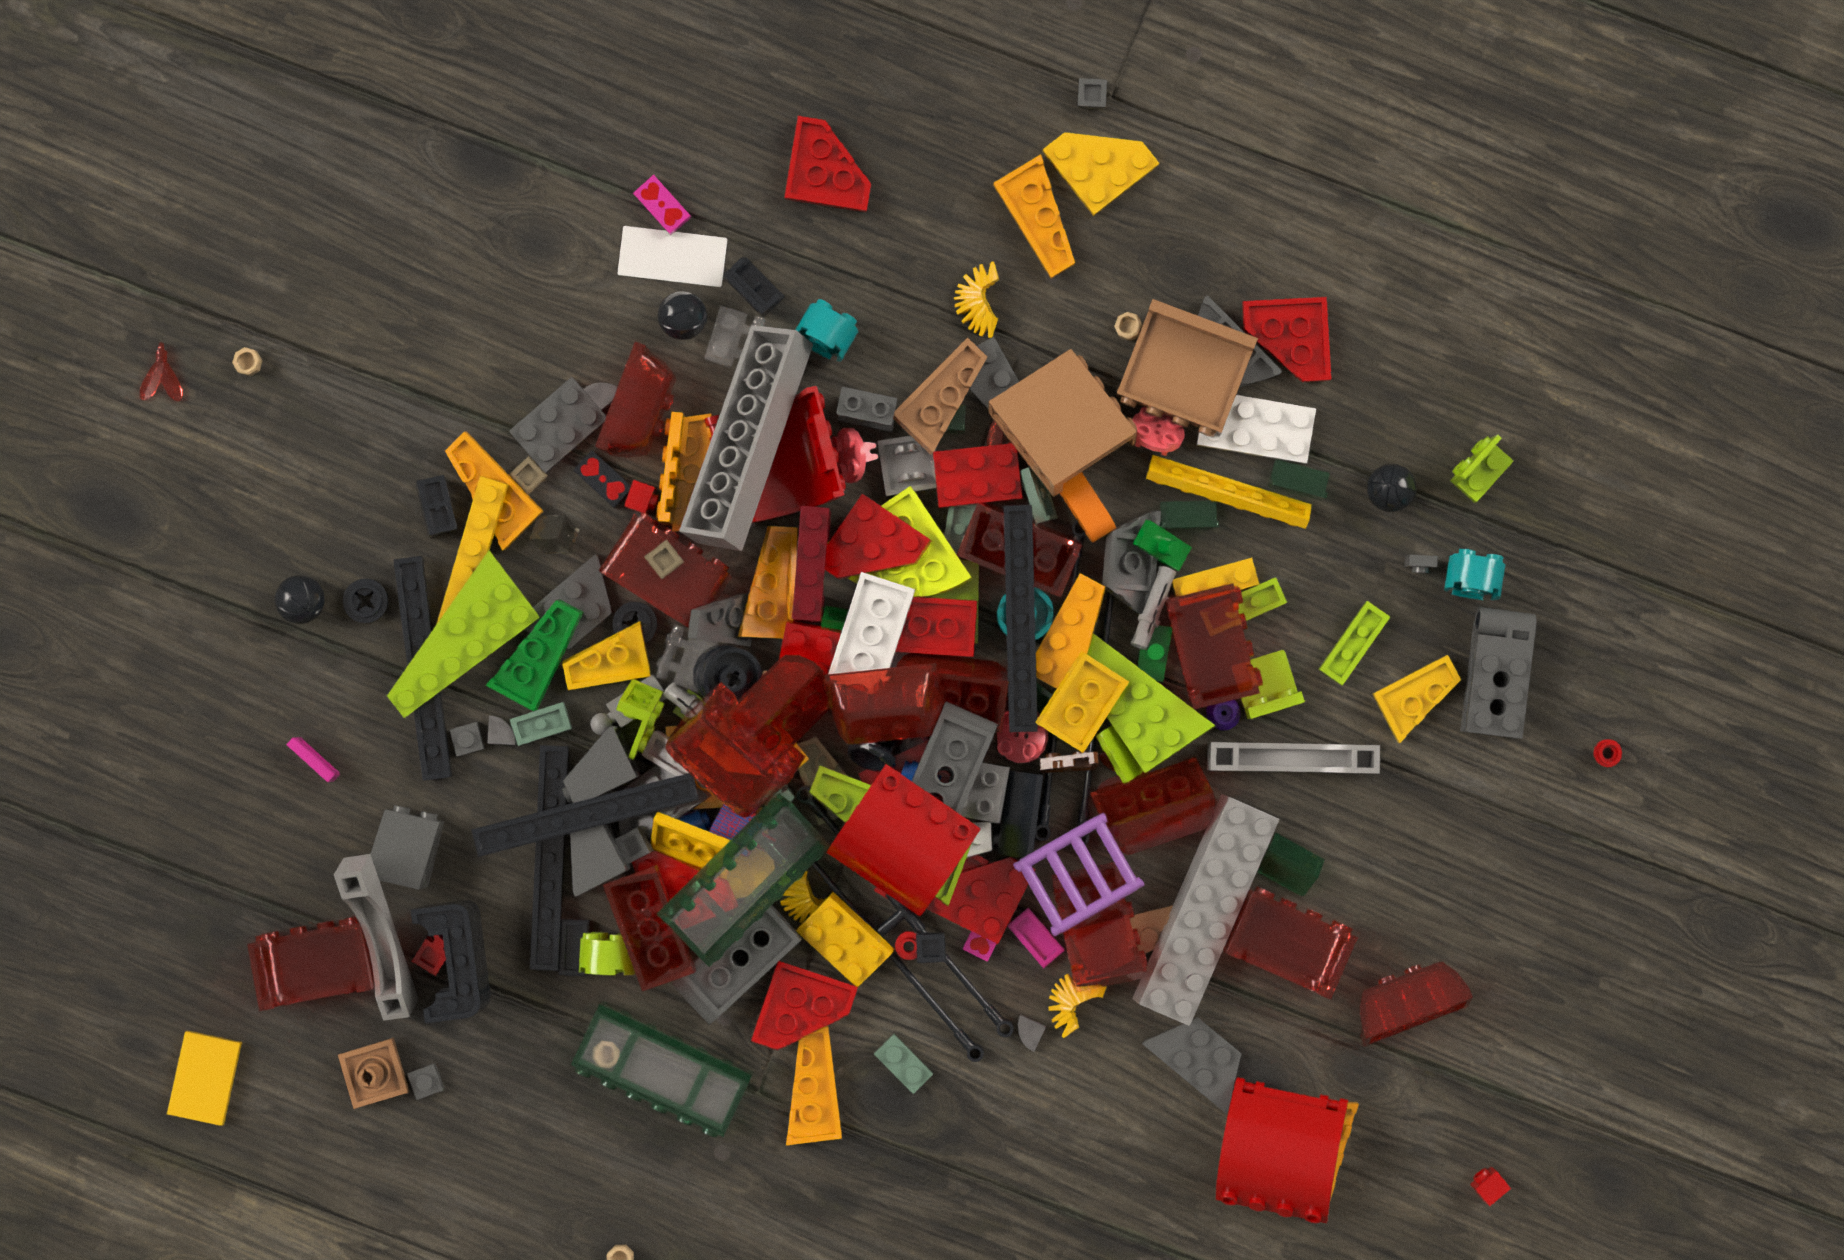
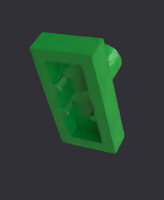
[1133,520,1192,571]
[1137,625,1173,682]

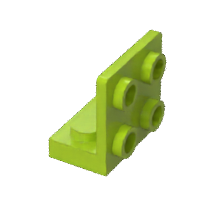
[1450,434,1513,503]
[1231,650,1305,719]
[616,679,664,760]
[1096,725,1144,784]

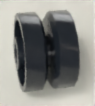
[693,644,762,709]

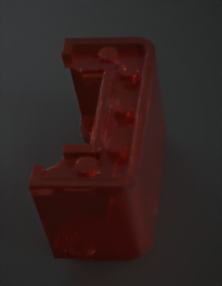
[598,512,732,628]
[1165,581,1263,709]
[666,682,805,818]
[1052,862,1148,993]
[1223,886,1358,1000]
[247,916,375,1011]

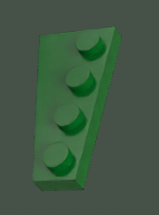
[486,599,584,711]

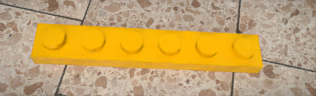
[1146,455,1312,529]
[437,476,509,623]

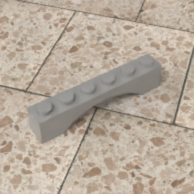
[1207,742,1380,773]
[334,854,419,1021]

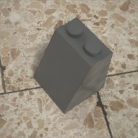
[562,726,642,804]
[371,805,444,890]
[570,823,632,897]

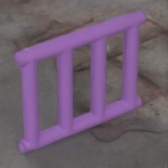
[1013,813,1144,936]

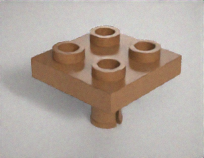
[338,1038,409,1109]

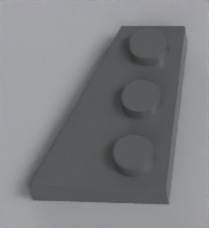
[688,591,752,647]

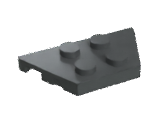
[1198,295,1282,388]
[1102,511,1161,614]
[524,554,613,649]
[619,765,712,840]
[1142,1017,1241,1113]

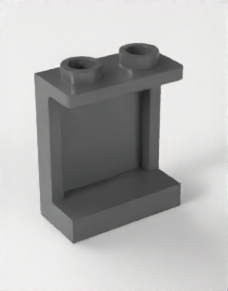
[837,387,898,433]

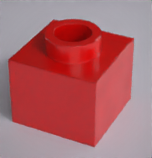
[624,480,659,515]
[1470,1167,1511,1206]

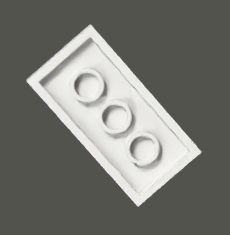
[1196,395,1316,464]
[827,572,915,697]

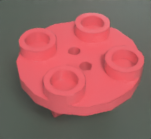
[1132,407,1185,456]
[831,428,878,483]
[997,711,1048,763]

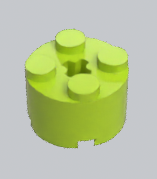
[579,932,637,975]

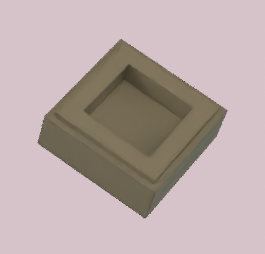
[509,456,549,495]
[645,540,685,580]

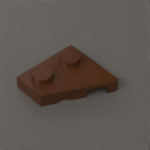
[1039,751,1098,773]

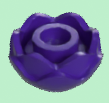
[1206,696,1241,731]

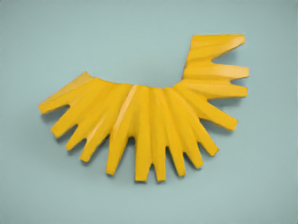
[954,262,999,338]
[779,862,827,923]
[1049,970,1110,1038]

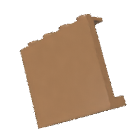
[1116,299,1258,438]
[989,349,1137,497]

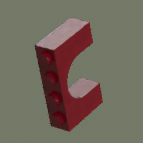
[792,506,832,624]

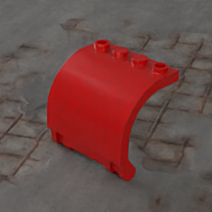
[704,386,846,524]
[826,764,981,916]
[1216,1077,1348,1223]

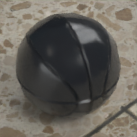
[658,291,707,340]
[1367,464,1416,512]
[275,575,325,624]

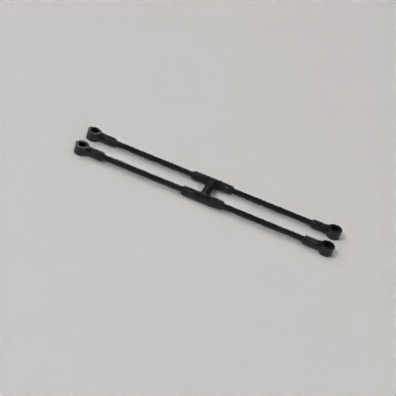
[1035,521,1120,845]
[767,785,1014,1062]

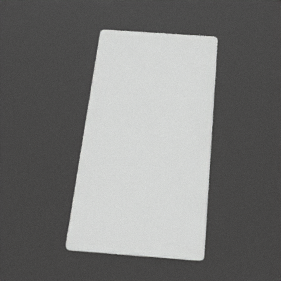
[618,226,727,287]

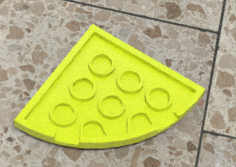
[827,486,973,597]

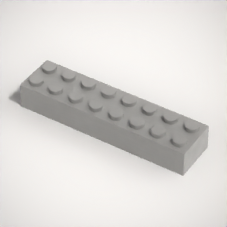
[679,325,813,551]
[1132,794,1279,1026]

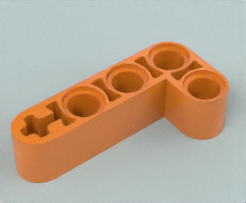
[1060,472,1117,543]

